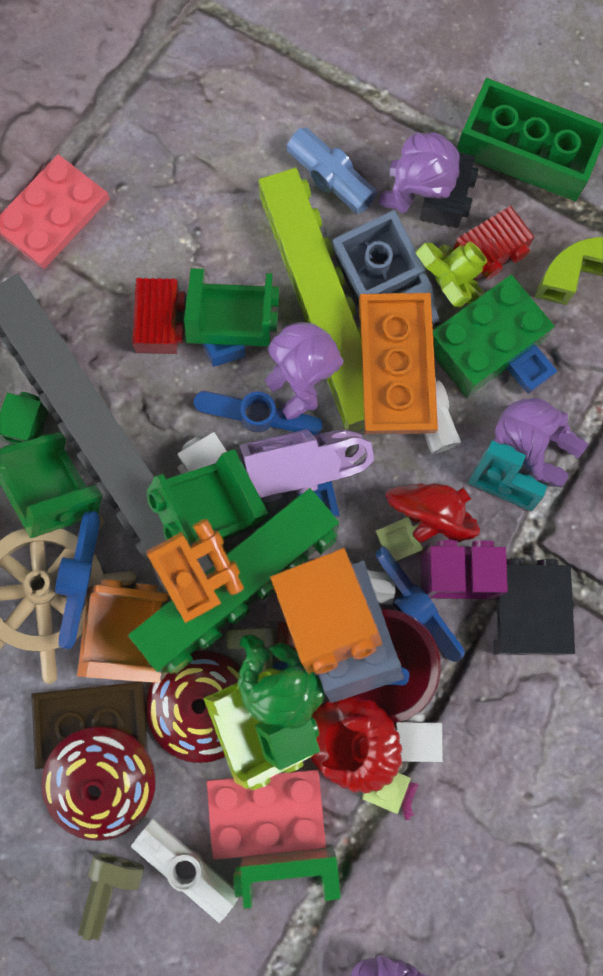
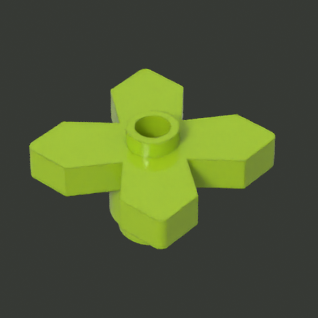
[415,242,487,307]

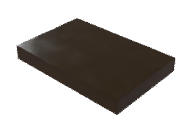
[31,682,149,769]

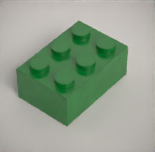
[433,274,555,398]

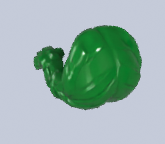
[237,634,324,729]

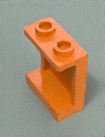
[271,548,382,674]
[77,579,168,683]

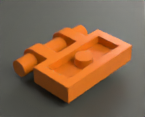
[146,519,244,623]

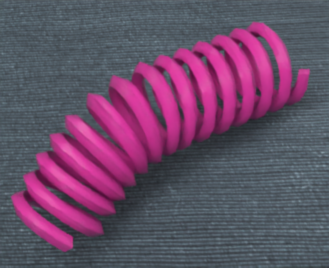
[401,782,419,820]

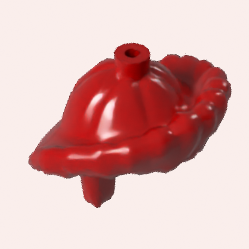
[385,483,480,543]
[310,696,403,794]

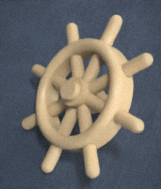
[0,514,137,684]

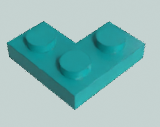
[467,440,547,512]

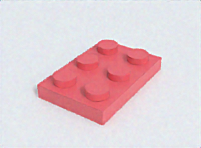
[0,154,110,269]
[207,769,326,860]

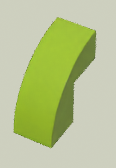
[534,237,603,305]

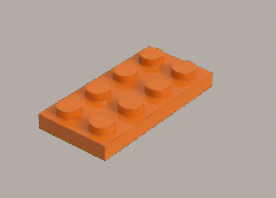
[359,293,438,435]

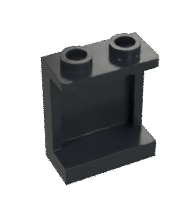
[493,559,575,655]

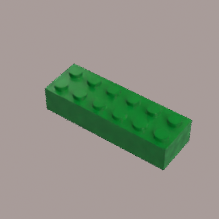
[128,488,340,674]

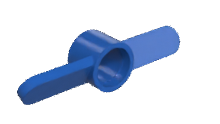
[194,391,323,435]
[55,511,100,649]
[376,547,465,662]

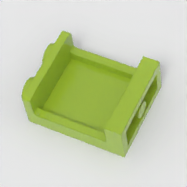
[204,668,313,790]

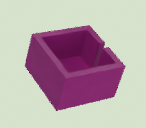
[420,540,508,600]

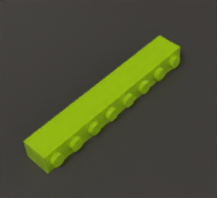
[258,167,364,431]

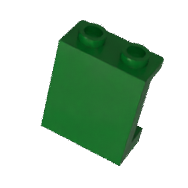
[184,268,279,347]
[0,432,103,539]
[147,449,268,545]
[234,845,341,909]

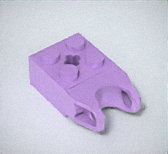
[240,429,375,502]

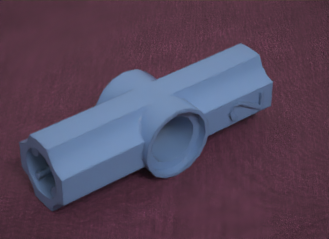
[287,127,377,214]

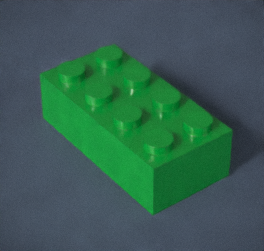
[457,78,603,202]

